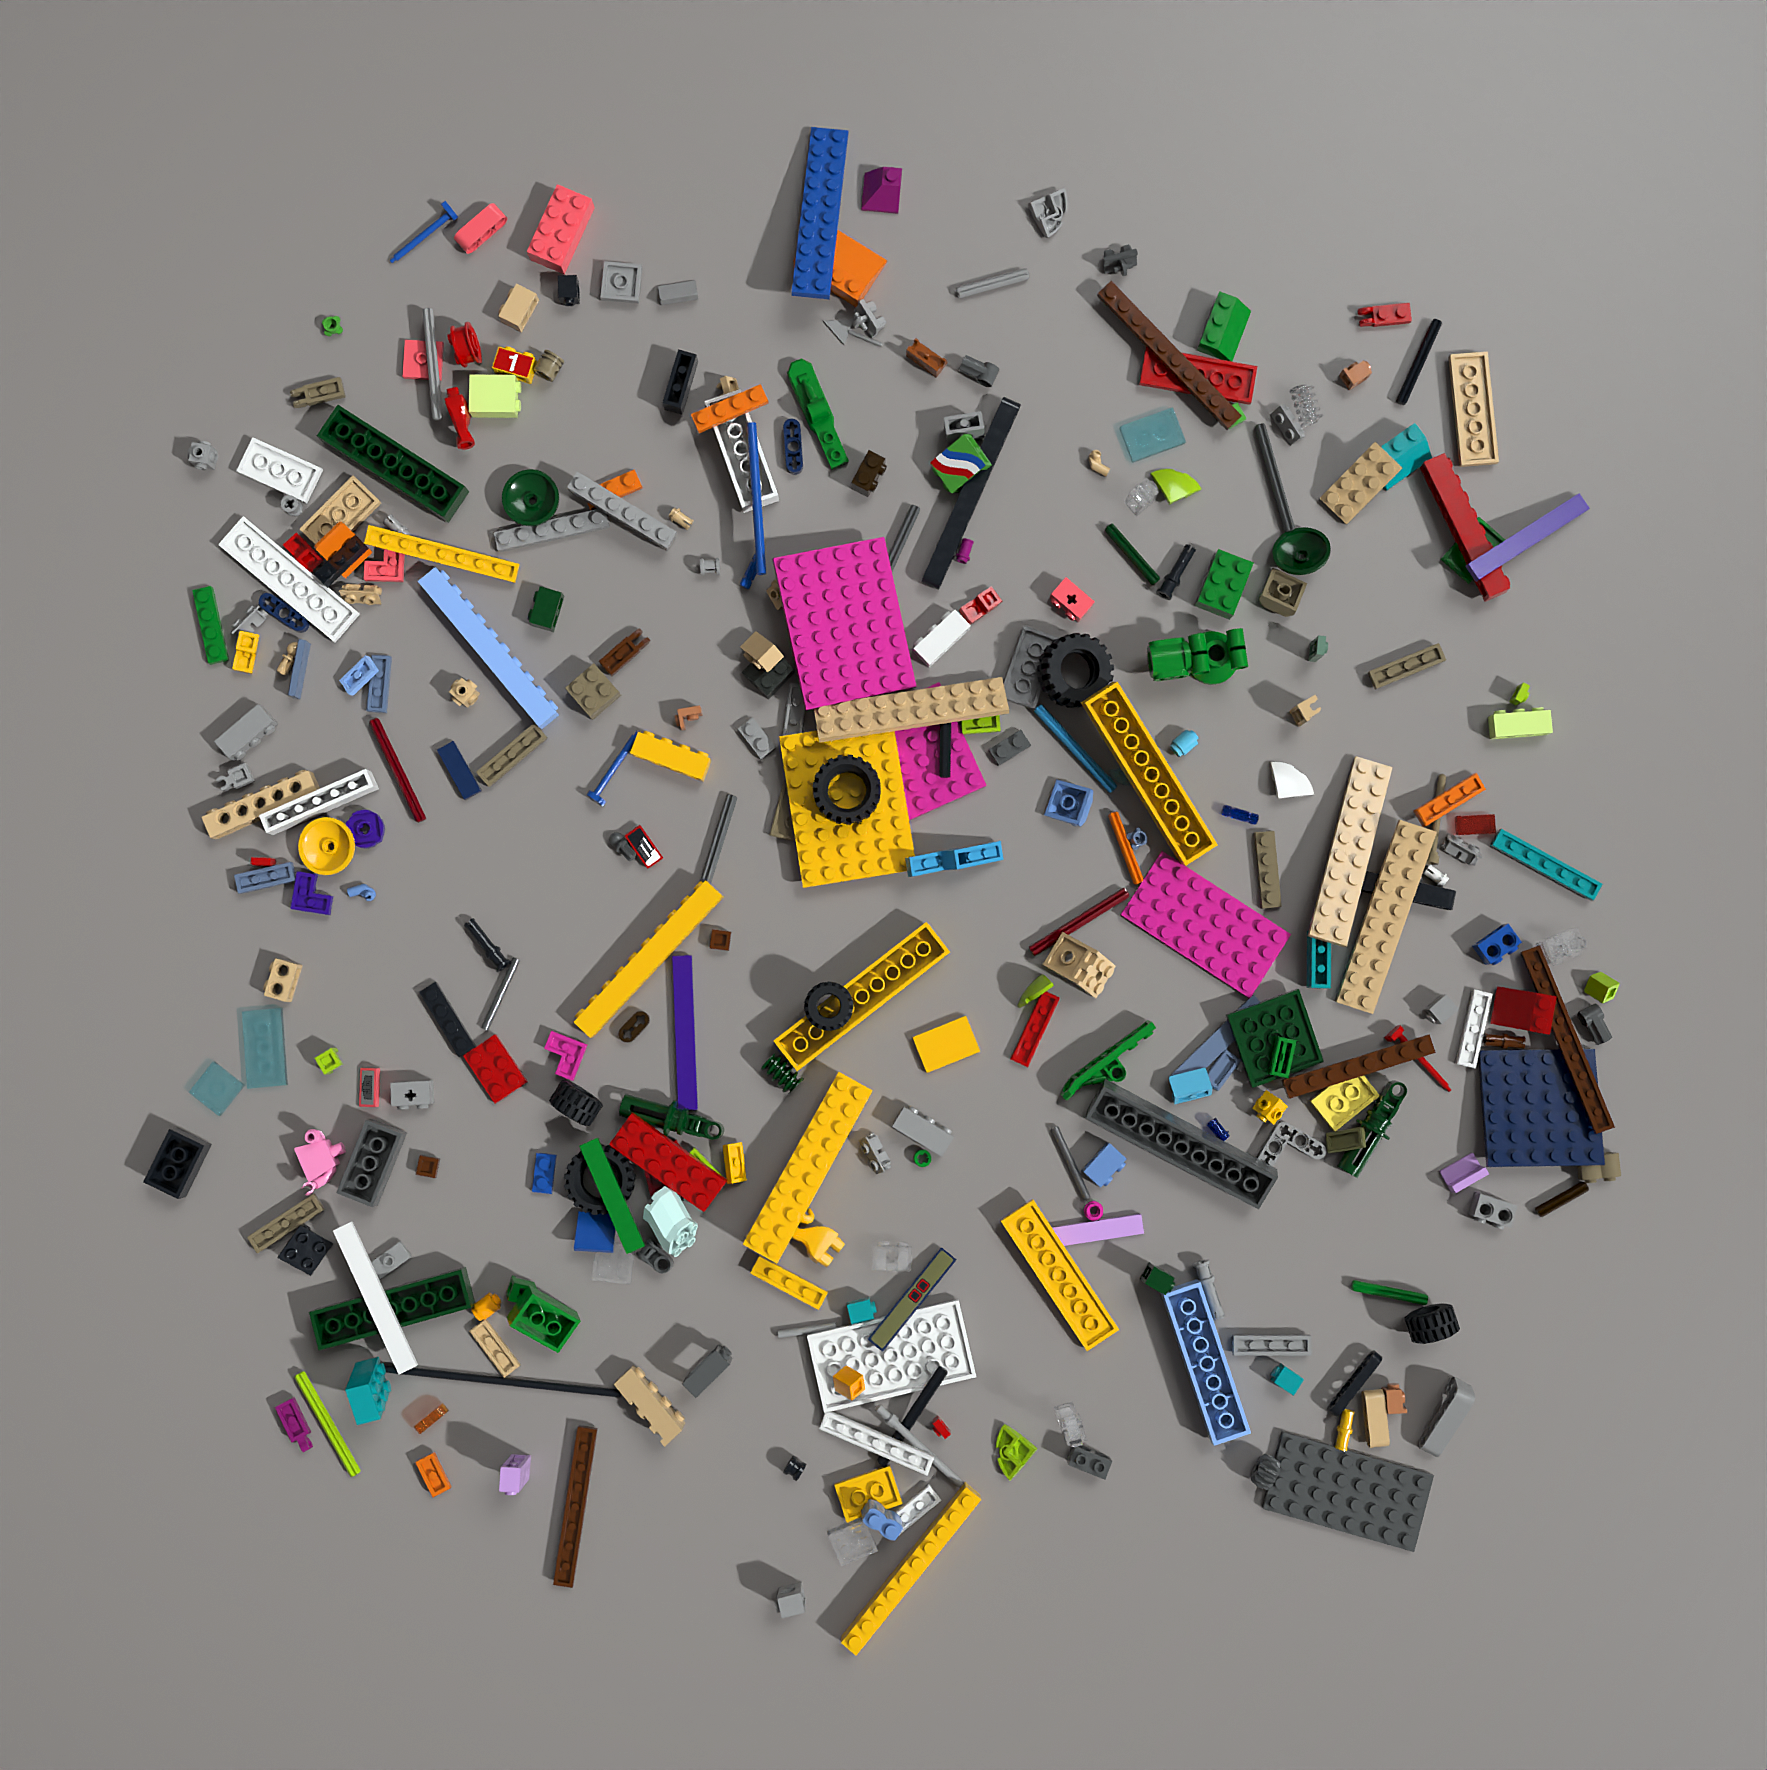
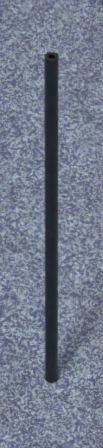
[384,1365,621,1398]

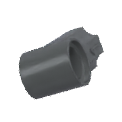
[959,355,1000,387]
[1577,1003,1613,1045]

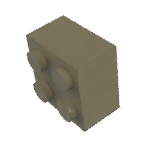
[565,663,621,720]

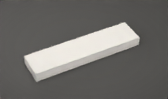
[1455,989,1493,1069]

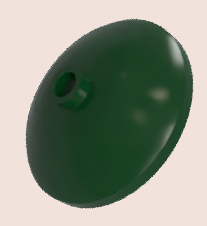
[502,469,559,526]
[1272,527,1331,575]

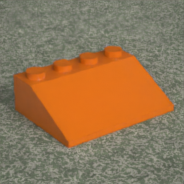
[793,230,887,307]

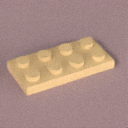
[1320,442,1402,525]
[300,476,381,544]

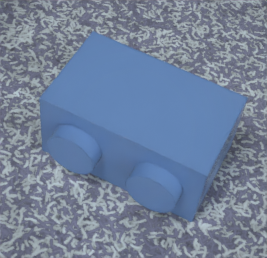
[1082,1142,1126,1188]

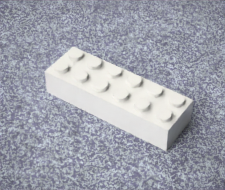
[704,389,779,513]

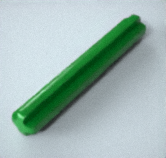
[1351,1280,1428,1305]

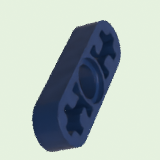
[783,418,803,475]
[259,593,309,633]

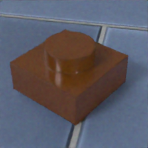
[710,929,732,951]
[416,1155,440,1178]

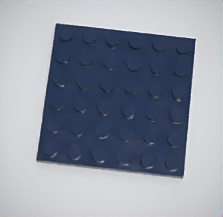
[1478,1049,1605,1167]

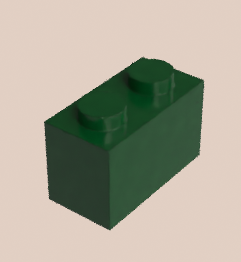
[528,586,565,632]
[1140,1262,1175,1295]

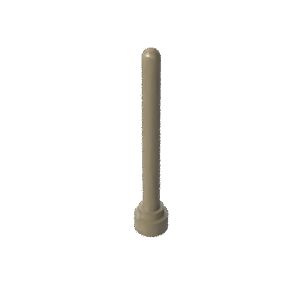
[1426,774,1446,865]

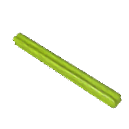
[294,1371,361,1477]

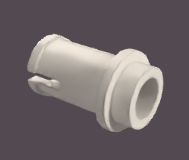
[1423,864,1449,887]

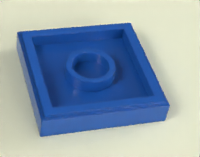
[574,1212,616,1253]

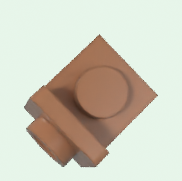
[675,705,703,731]

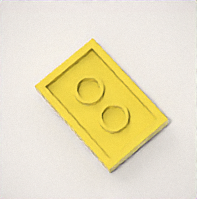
[1310,1076,1380,1132]

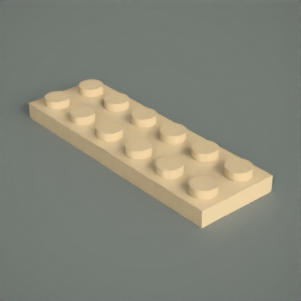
[1448,351,1499,467]

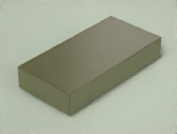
[1326,1127,1366,1153]

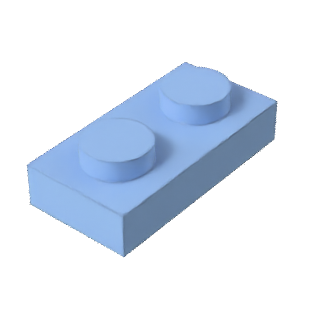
[339,655,379,696]

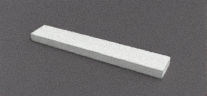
[819,1411,935,1476]

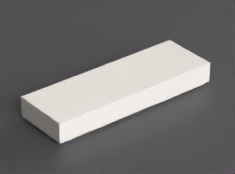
[895,1484,941,1535]

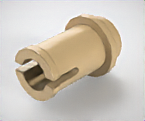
[668,508,694,530]

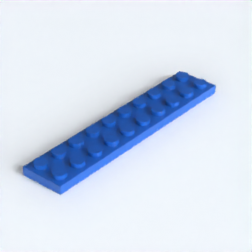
[792,127,849,300]

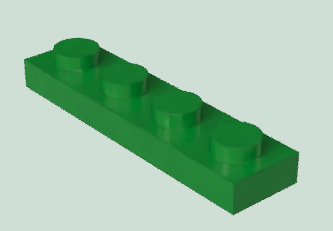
[192,586,229,665]

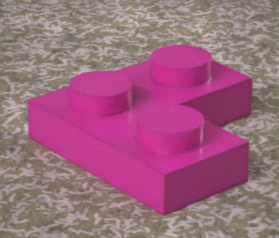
[544,1031,588,1081]

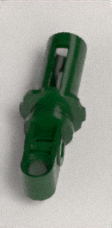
[1337,1080,1407,1178]
[619,1094,724,1140]

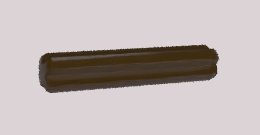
[1535,1182,1589,1217]

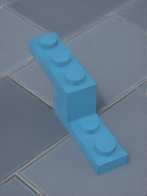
[905,841,1004,877]

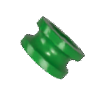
[914,1149,931,1167]

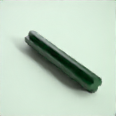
[1105,523,1160,585]

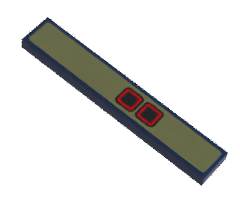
[868,1247,957,1352]

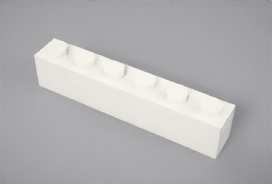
[259,769,379,835]

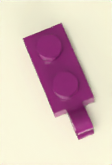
[275,1397,313,1452]

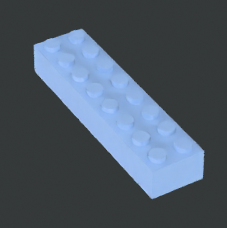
[1161,1279,1251,1446]

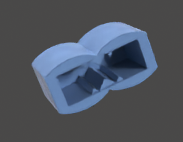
[861,1499,903,1540]

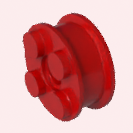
[447,321,482,368]

